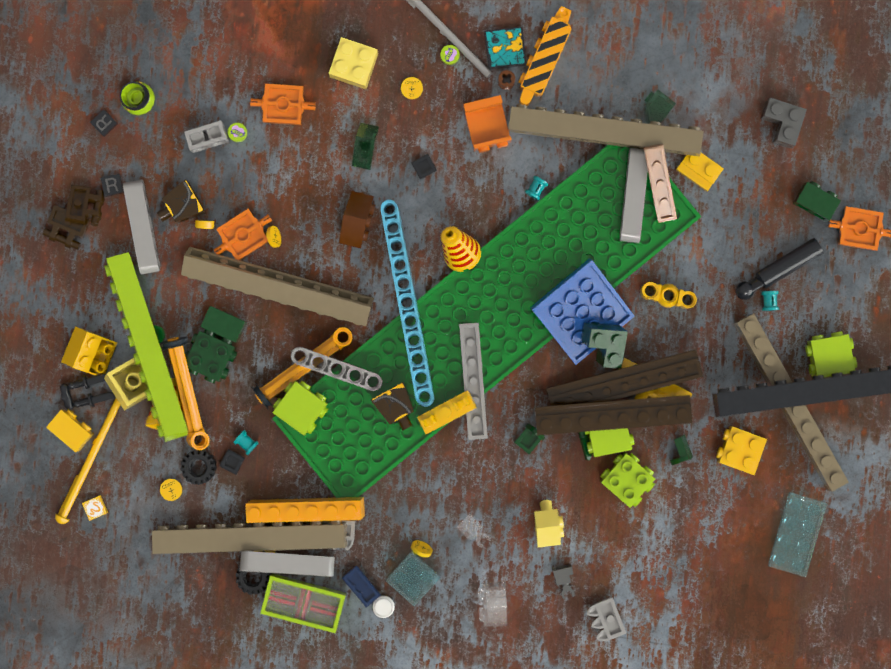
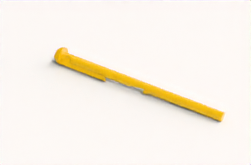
[55,398,120,524]

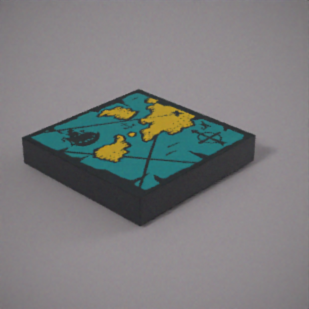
[484,27,526,69]

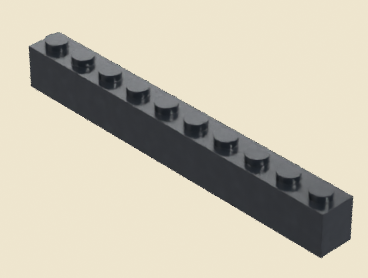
[712,366,891,417]

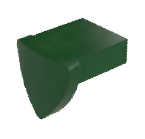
[514,423,545,454]
[670,434,693,465]

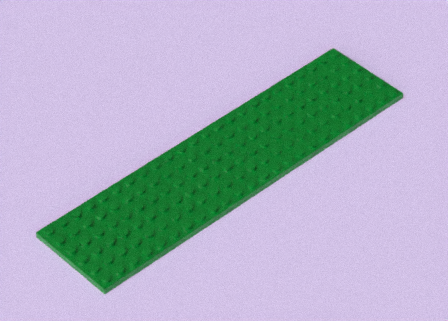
[272,145,701,498]

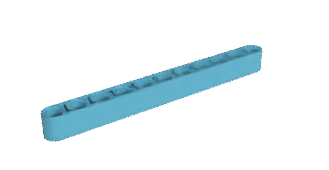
[381,200,434,407]

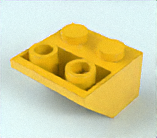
[61,326,117,376]

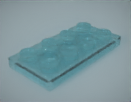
[768,492,828,577]

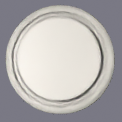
[372,595,394,618]

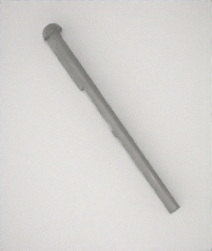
[406,0,492,78]

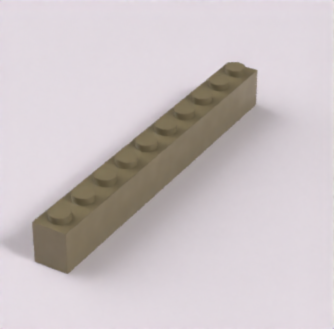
[508,104,704,157]
[181,246,374,326]
[734,314,849,492]
[152,520,347,554]

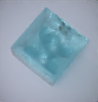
[385,550,440,607]

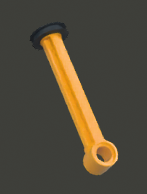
[251,327,353,410]
[159,337,210,450]

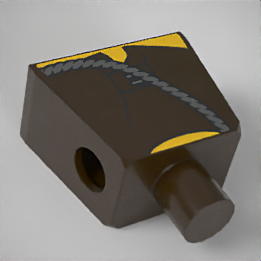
[157,179,207,223]
[371,382,414,431]

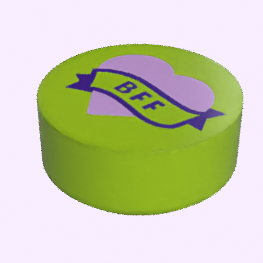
[441,45,460,65]
[228,123,248,143]

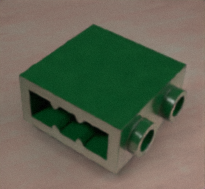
[185,331,238,384]

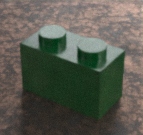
[793,181,841,222]
[200,306,247,345]

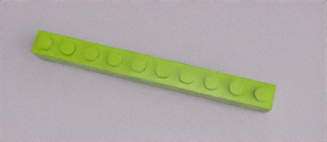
[104,252,188,442]

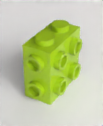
[805,331,857,378]
[273,381,328,435]
[584,428,634,457]
[600,453,655,508]

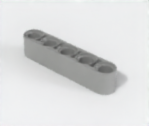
[620,148,648,243]
[123,179,161,275]
[291,347,382,391]
[240,551,335,577]

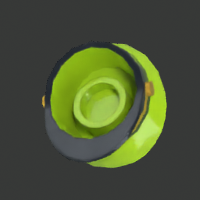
[119,81,155,115]

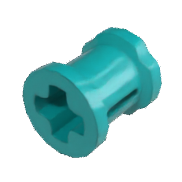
[524,176,548,201]
[761,291,780,311]
[233,430,259,455]

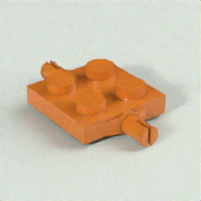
[250,84,316,125]
[828,206,891,251]
[213,209,272,260]

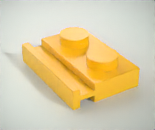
[676,153,724,192]

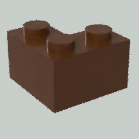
[339,191,376,249]

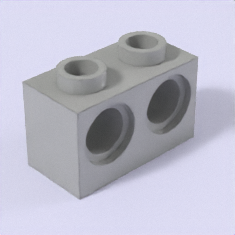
[184,121,229,153]

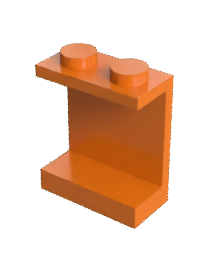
[463,95,512,153]

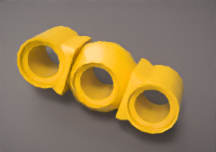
[640,282,697,309]

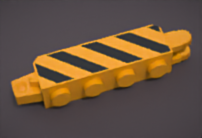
[518,6,571,106]

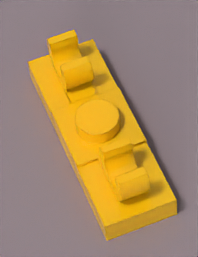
[417,391,477,434]

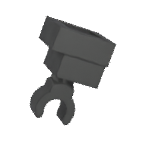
[552,564,575,599]

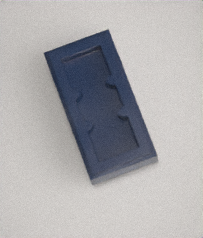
[342,565,381,607]

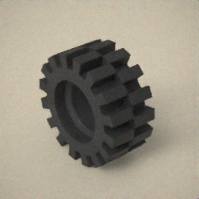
[180,450,217,485]
[235,566,271,595]

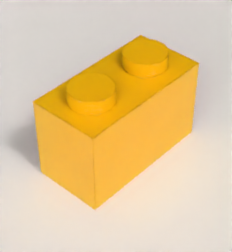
[46,409,94,452]

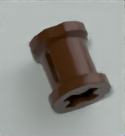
[498,70,516,90]

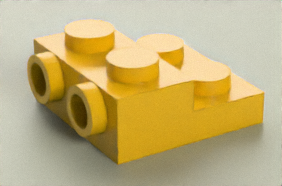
[716,426,767,475]

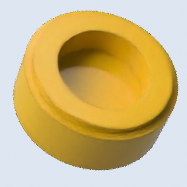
[195,220,214,229]

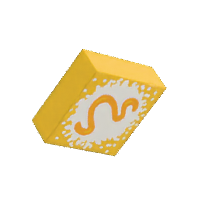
[82,495,108,521]

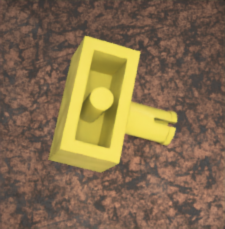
[534,500,564,547]

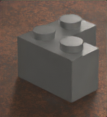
[761,98,807,149]

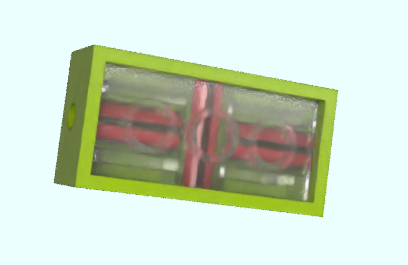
[260,573,346,633]

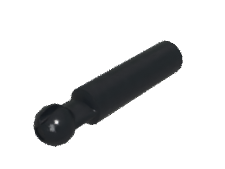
[735,238,824,300]

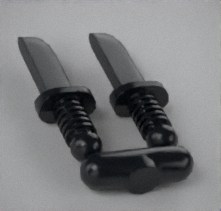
[60,373,116,410]

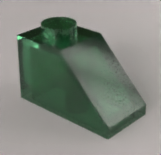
[644,90,676,124]
[352,123,379,170]

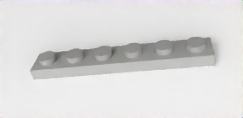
[459,323,488,440]

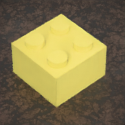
[329,37,378,89]
[104,358,147,411]

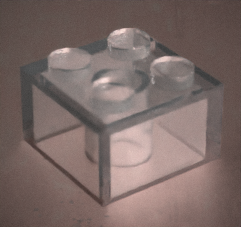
[478,582,507,626]

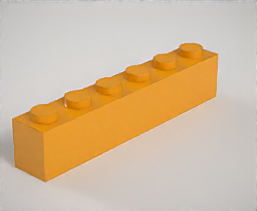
[245,497,365,523]

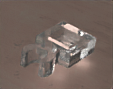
[457,514,491,548]

